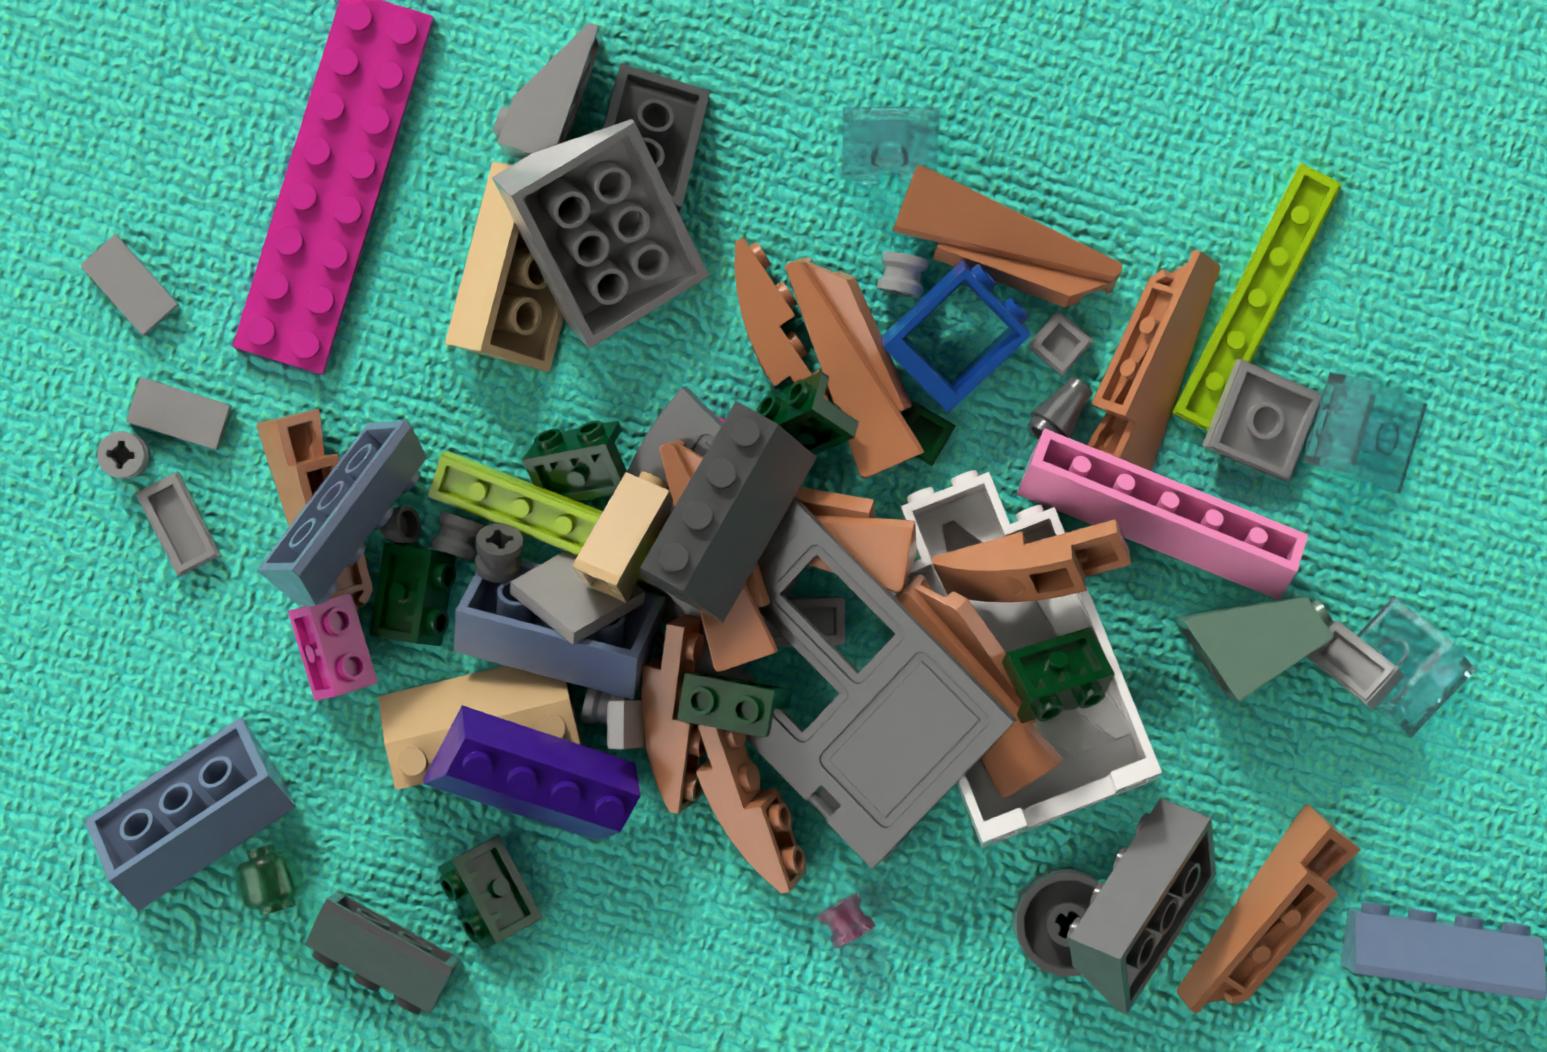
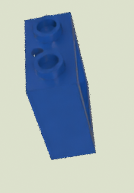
[881,259,1031,413]

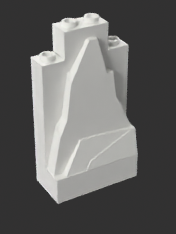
[889,470,1162,848]

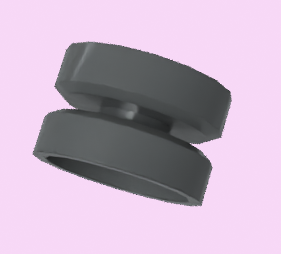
[1012,868,1099,977]

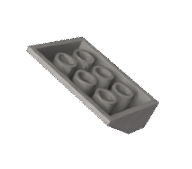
[492,119,709,349]

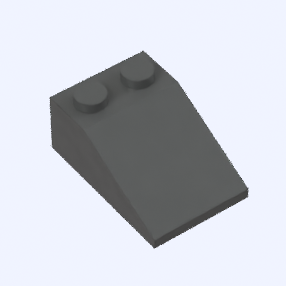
[602,64,710,212]

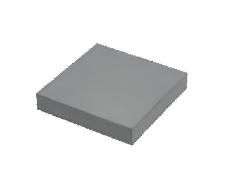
[1202,359,1324,482]
[510,550,645,645]

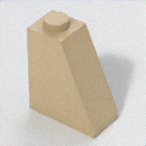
[572,472,673,603]

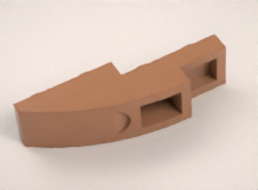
[734,237,831,402]
[932,519,1131,603]
[641,615,706,814]
[696,725,806,894]

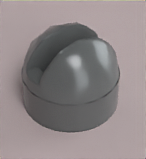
[380,505,421,544]

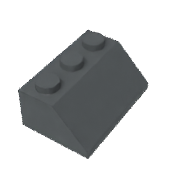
[305,891,461,1015]

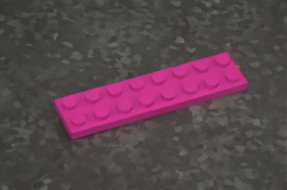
[232,0,434,375]

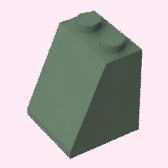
[1175,597,1334,701]

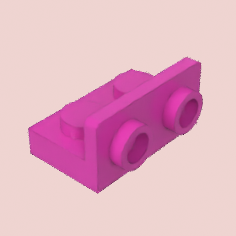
[287,593,377,701]

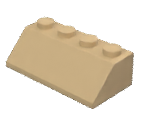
[445,162,564,372]
[378,666,583,790]

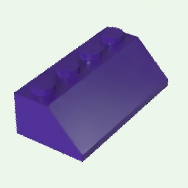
[423,705,641,841]

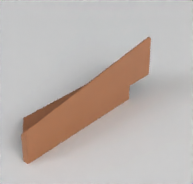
[893,165,1123,307]
[1087,250,1220,471]
[785,257,924,479]
[257,409,373,611]
[659,440,778,672]
[795,487,917,592]
[895,574,1063,798]
[1177,804,1361,1013]

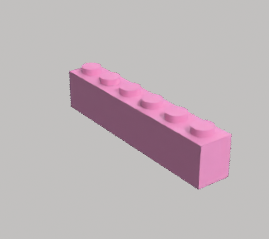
[1017,428,1308,600]

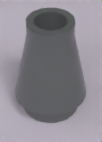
[1027,377,1093,439]

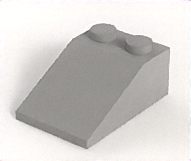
[493,22,603,160]

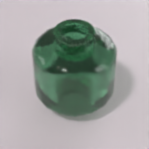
[235,843,303,916]

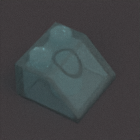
[841,107,939,184]
[1303,372,1427,494]
[1357,596,1476,738]

